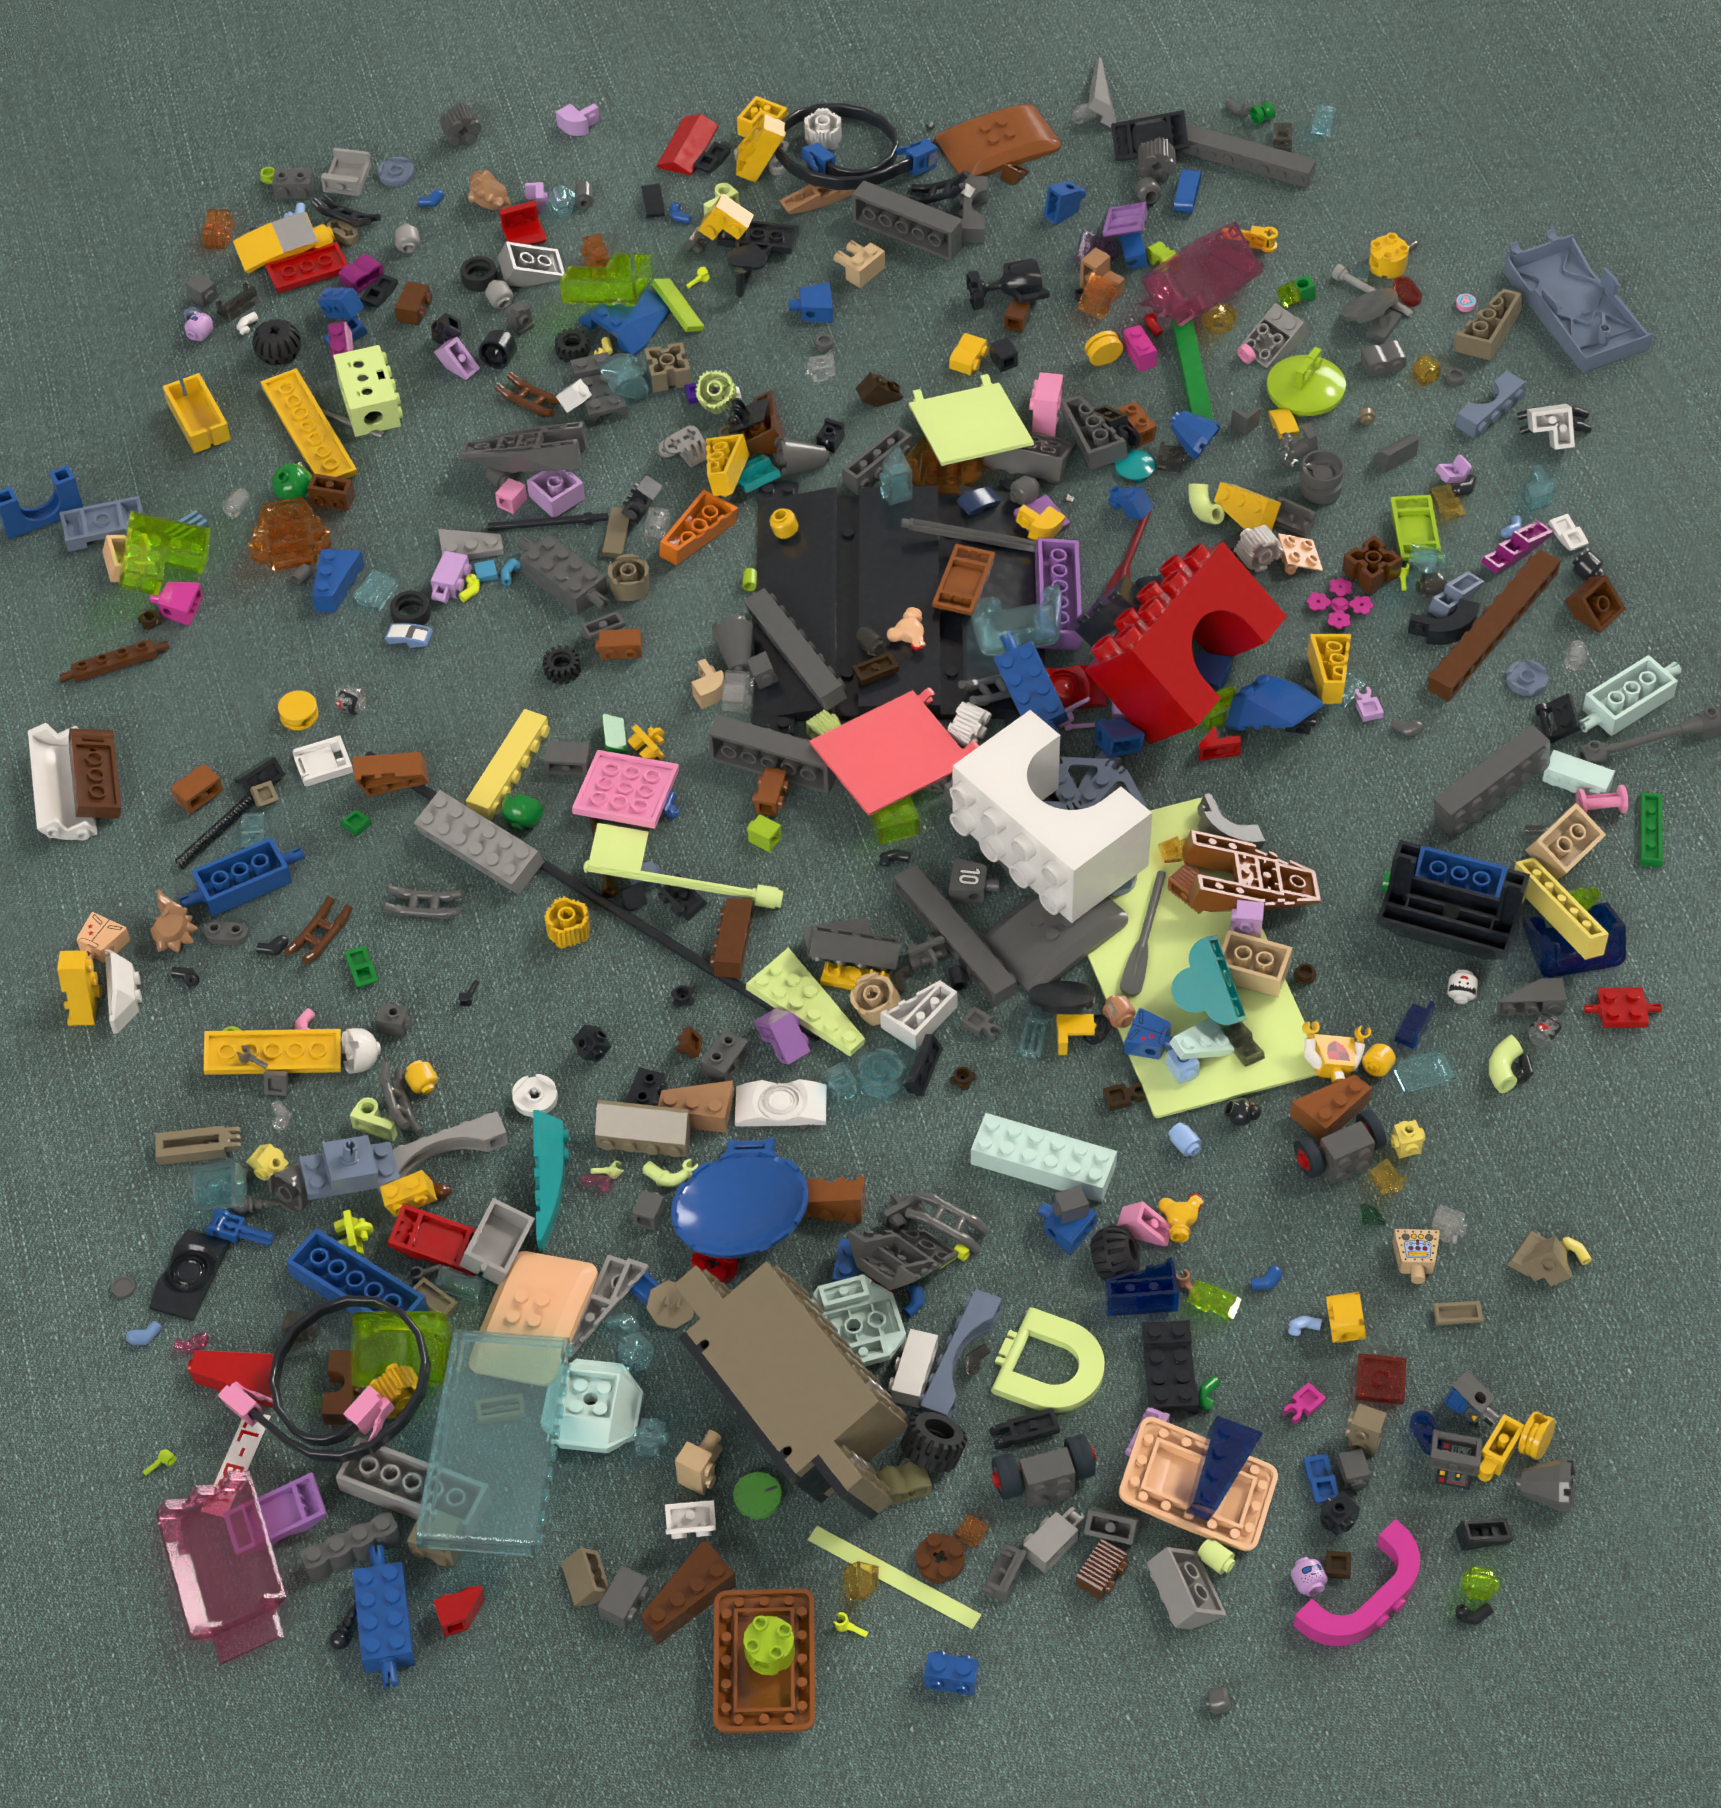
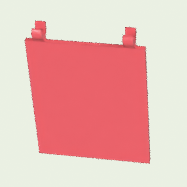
[809,688,979,816]

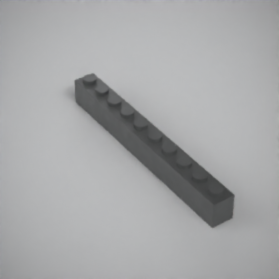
[1137,111,1316,188]

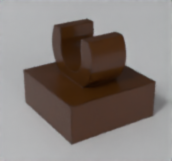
[675,1026,703,1058]

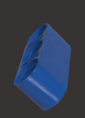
[1173,169,1201,214]

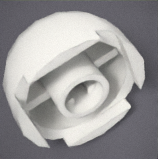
[341,1028,381,1074]

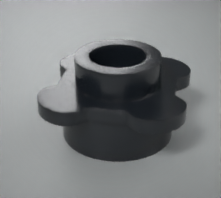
[671,985,695,1008]

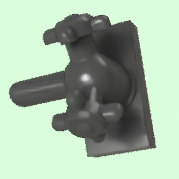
[1278,423,1318,469]

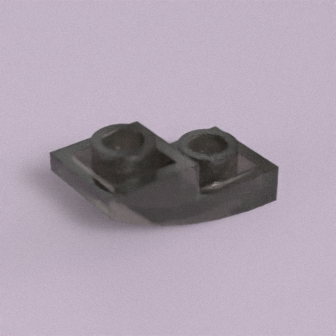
[1221,1022,1265,1067]

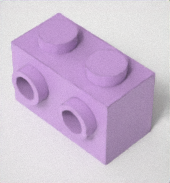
[1230,900,1264,938]

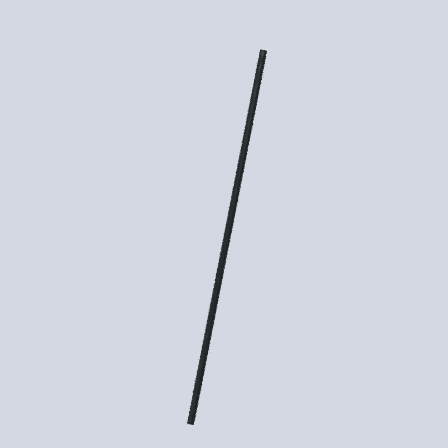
[365,751,820,1041]

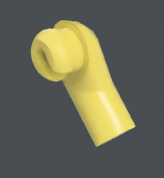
[594,337,613,356]
[1560,1237,1592,1265]

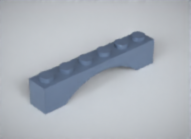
[918,1289,1002,1418]

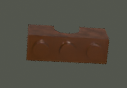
[321,1350,365,1425]

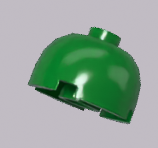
[272,463,312,505]
[501,793,545,831]

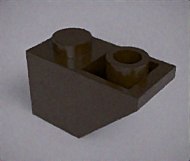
[855,372,904,407]

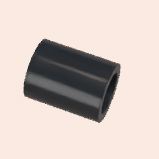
[948,966,967,991]

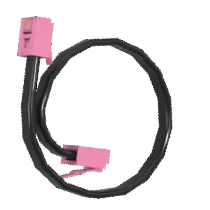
[218,1295,431,1462]

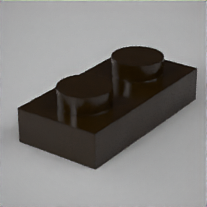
[852,652,899,686]

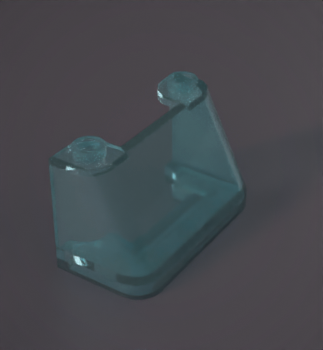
[971,584,1062,655]

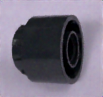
[478,330,517,369]

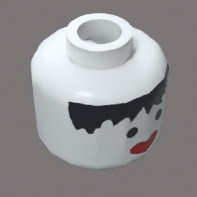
[1447,970,1478,1004]

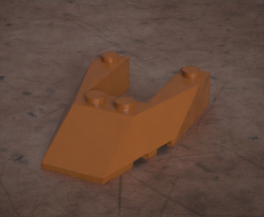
[1182,830,1321,912]

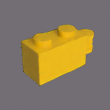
[1478,1414,1525,1482]

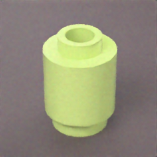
[1197,1539,1236,1574]

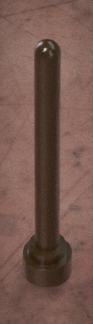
[589,817,619,898]

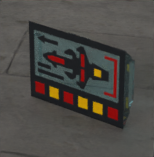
[1435,1441,1476,1490]

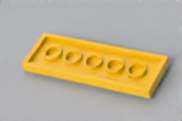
[204,1029,341,1075]

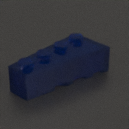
[1186,1416,1263,1521]

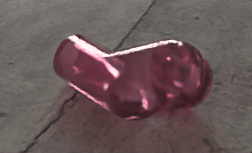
[173,1332,209,1354]

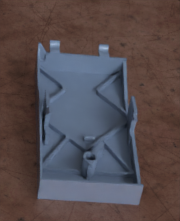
[1503,228,1653,373]

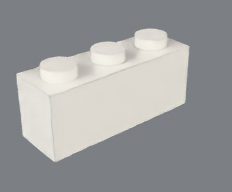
[888,1329,938,1408]

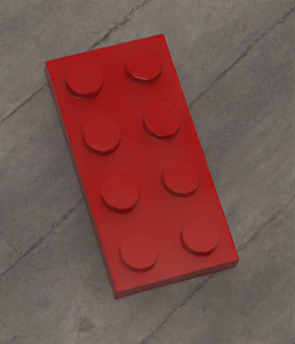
[265,242,348,294]

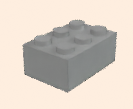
[459,1198,535,1285]

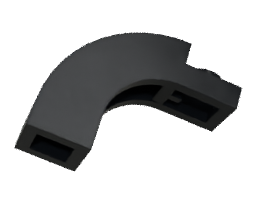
[1408,599,1480,645]

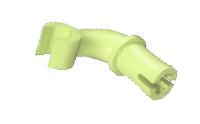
[643,1159,698,1187]

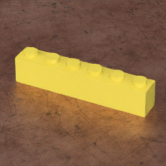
[466,709,550,821]
[1514,857,1609,960]

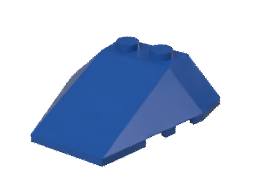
[578,287,671,358]
[1225,674,1324,730]

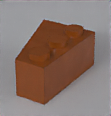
[352,752,429,797]
[803,1176,866,1224]

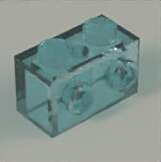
[1408,543,1445,574]

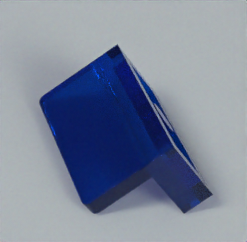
[1395,1001,1435,1050]

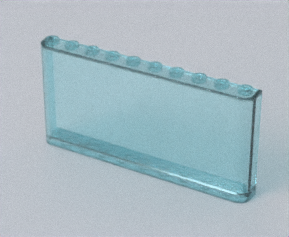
[416,1329,574,1556]

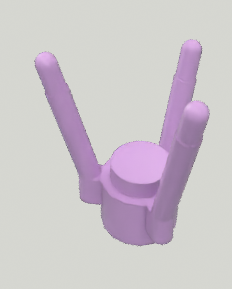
[1057,697,1095,731]

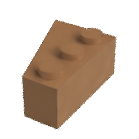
[658,1080,734,1133]

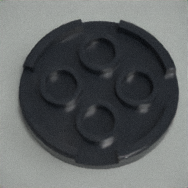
[1028,981,1096,1014]

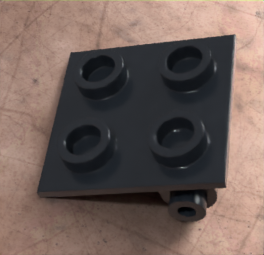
[728,397,769,434]

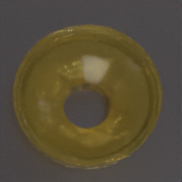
[1201,303,1237,334]

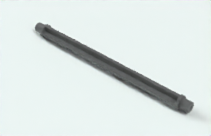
[900,518,1037,552]

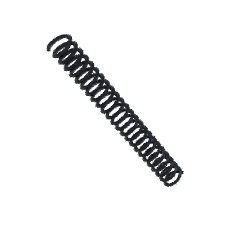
[175,796,255,869]

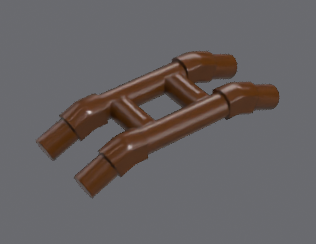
[495,371,561,417]
[284,896,353,964]

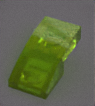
[1186,1280,1242,1321]

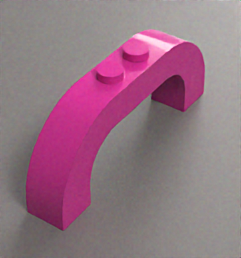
[1293,1519,1420,1646]

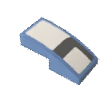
[385,623,433,648]

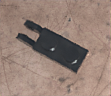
[989,1408,1060,1449]

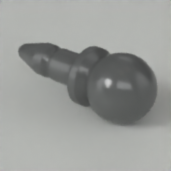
[231,1196,277,1215]

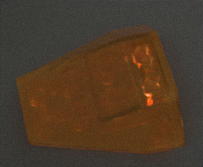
[901,435,982,493]

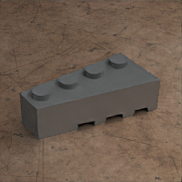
[1061,395,1128,470]

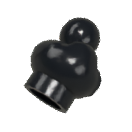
[1224,1098,1261,1126]

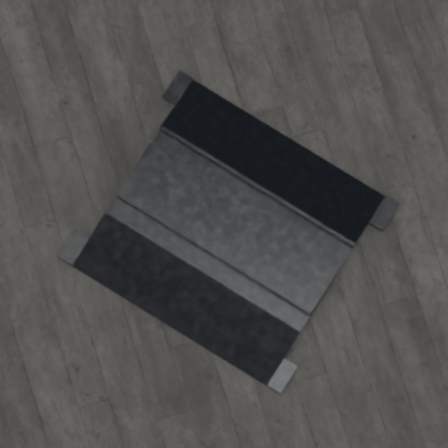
[752,479,1045,736]

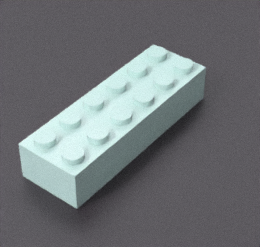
[971,1113,1117,1203]

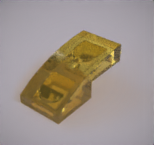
[1430,484,1466,521]

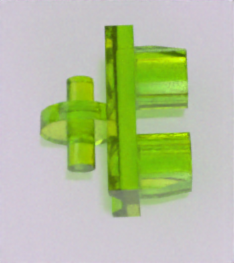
[1566,886,1602,911]

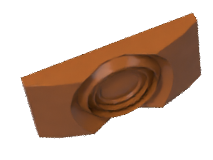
[932,544,995,616]

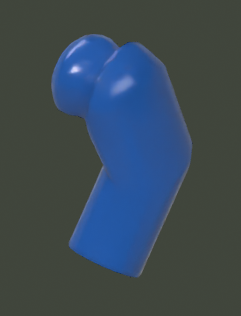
[418,189,444,206]
[669,202,692,224]
[1251,1265,1282,1290]
[902,1284,925,1318]

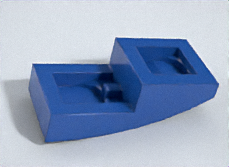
[1303,1454,1339,1504]

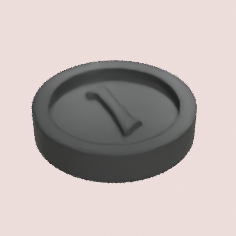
[111,1276,135,1299]

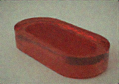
[1393,276,1422,307]

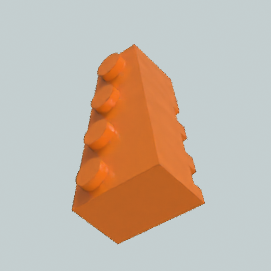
[659,490,738,566]

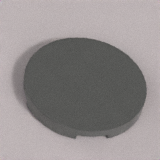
[1341,288,1399,323]

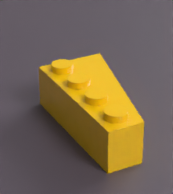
[706,434,749,497]

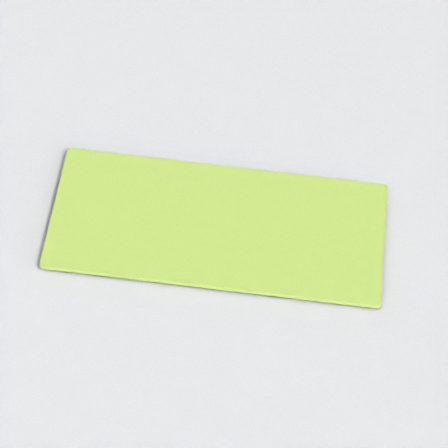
[1088,798,1317,1118]

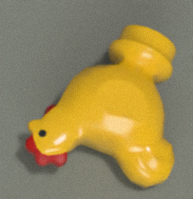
[1158,1193,1204,1242]

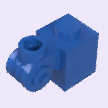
[1108,486,1154,520]

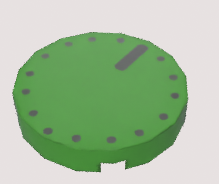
[733,1472,782,1520]

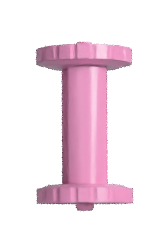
[1576,785,1628,814]

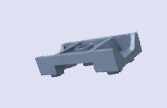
[59,496,148,552]

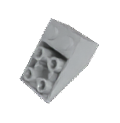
[1238,303,1310,369]

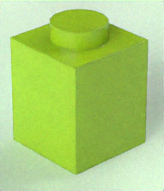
[747,814,782,852]

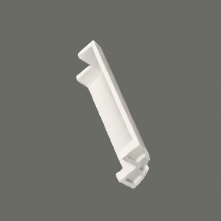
[28,723,97,841]

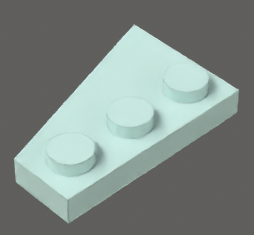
[1170,1017,1235,1060]

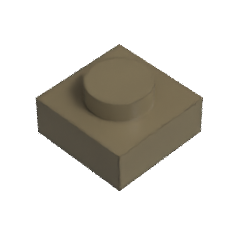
[250,781,279,809]

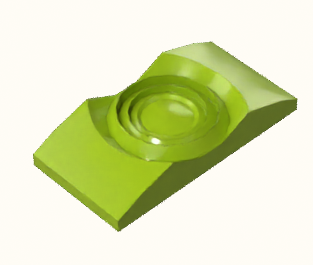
[1390,495,1442,561]

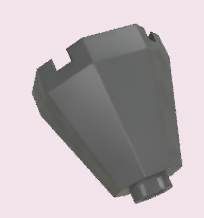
[1517,1458,1575,1512]

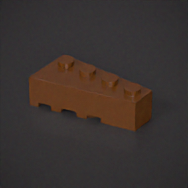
[641,1539,736,1645]

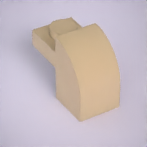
[691,659,725,709]

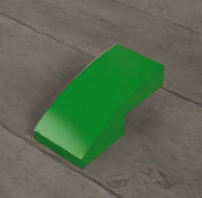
[344,945,378,989]

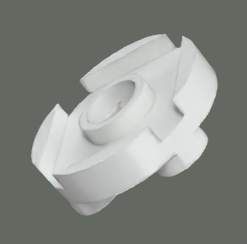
[512,1074,558,1118]

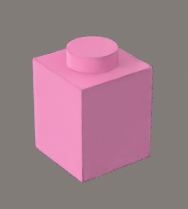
[495,478,527,514]

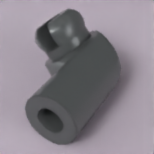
[1225,99,1252,116]

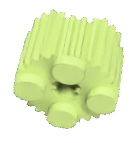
[695,370,737,414]

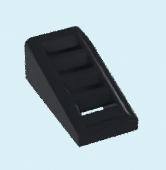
[1456,1518,1513,1550]

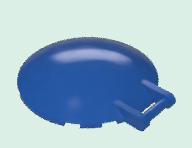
[671,1137,809,1259]

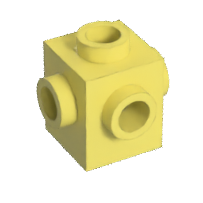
[1390,1120,1425,1159]
[246,1144,289,1181]

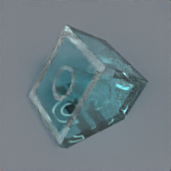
[880,444,912,505]

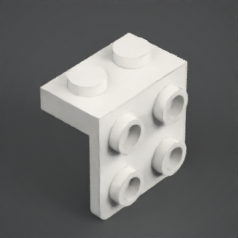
[665,1500,716,1539]

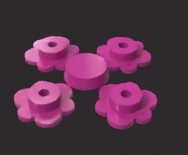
[1306,578,1374,629]

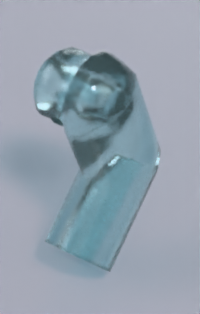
[605,1313,640,1333]

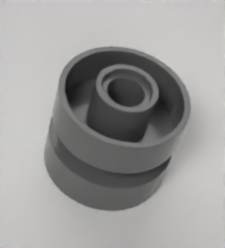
[1299,450,1345,504]

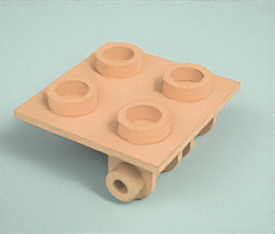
[1278,533,1323,575]

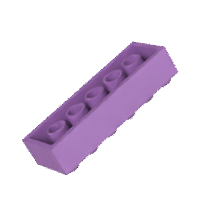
[1035,538,1082,651]

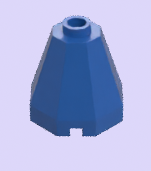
[1170,410,1221,460]

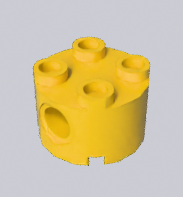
[1369,233,1409,279]
[1326,1292,1366,1343]

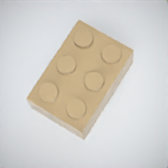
[1525,803,1606,880]
[1222,930,1293,997]

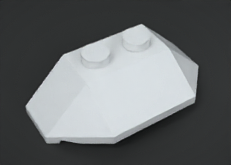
[105,949,142,1034]

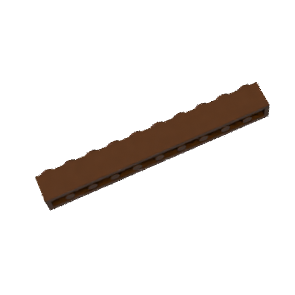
[1427,549,1561,702]

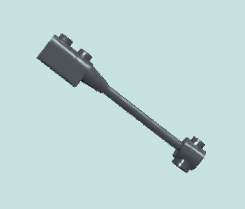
[1578,707,1721,765]

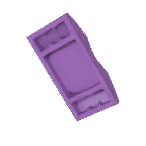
[1103,201,1147,238]
[224,1472,327,1557]

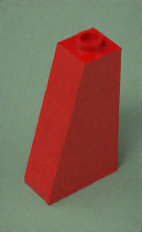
[188,1350,274,1408]

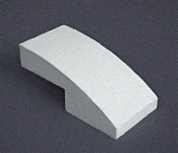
[1548,514,1589,551]

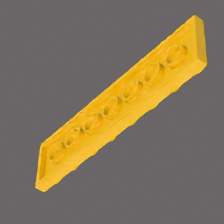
[261,368,358,479]

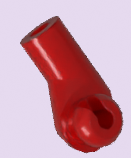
[1143,312,1163,337]

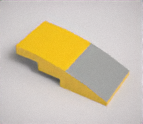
[233,212,319,274]

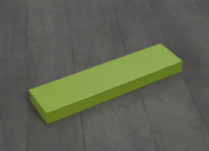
[652,278,704,332]

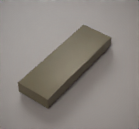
[602,507,631,558]

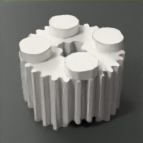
[804,108,842,150]
[1235,525,1283,573]
[947,702,992,747]

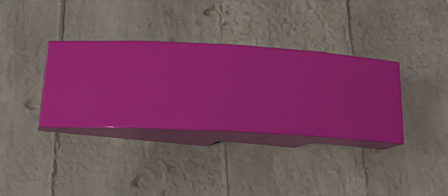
[1481,520,1554,574]

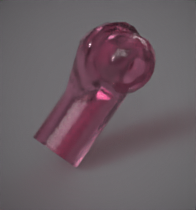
[580,1174,612,1192]

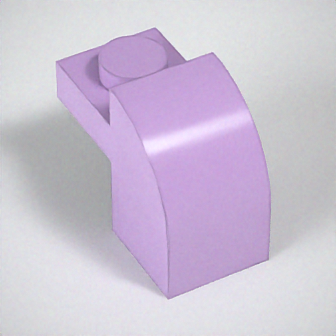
[556,104,600,136]

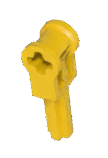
[1222,226,1278,252]

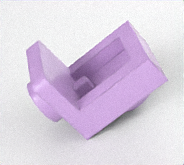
[525,182,548,212]
[1435,455,1472,483]

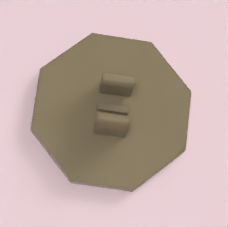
[646,1280,694,1330]

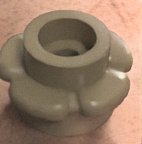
[1357,408,1376,425]

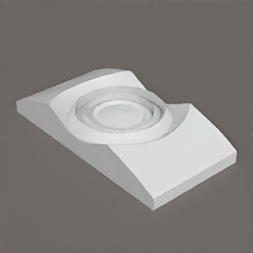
[735,1079,827,1127]

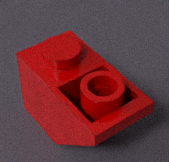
[434,1585,485,1637]

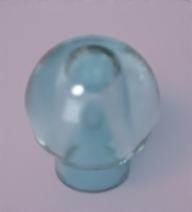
[549,185,575,216]

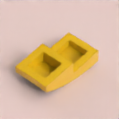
[1268,408,1299,439]

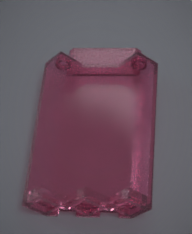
[155,1471,286,1665]

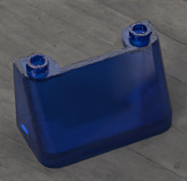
[1523,902,1626,978]

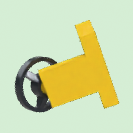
[1056,1014,1110,1055]

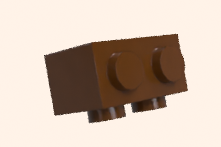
[308,474,355,511]

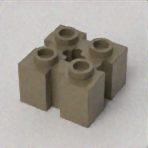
[644,342,691,393]

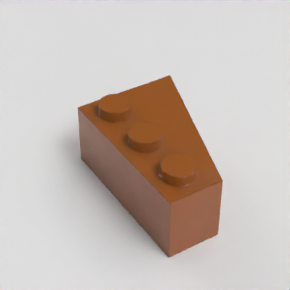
[1290,1074,1372,1140]

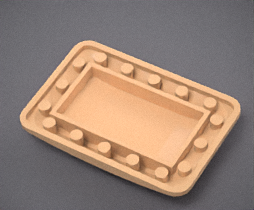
[469,1251,598,1387]
[1119,1417,1278,1551]

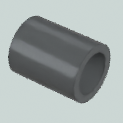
[290,563,313,586]

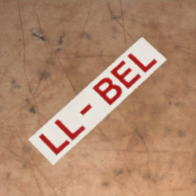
[202,1414,271,1518]

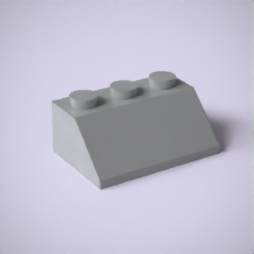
[1147,1547,1227,1629]

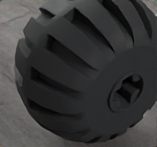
[252,319,301,366]
[1090,1226,1140,1284]

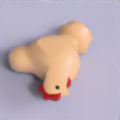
[887,607,925,651]

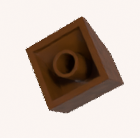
[1565,575,1625,633]

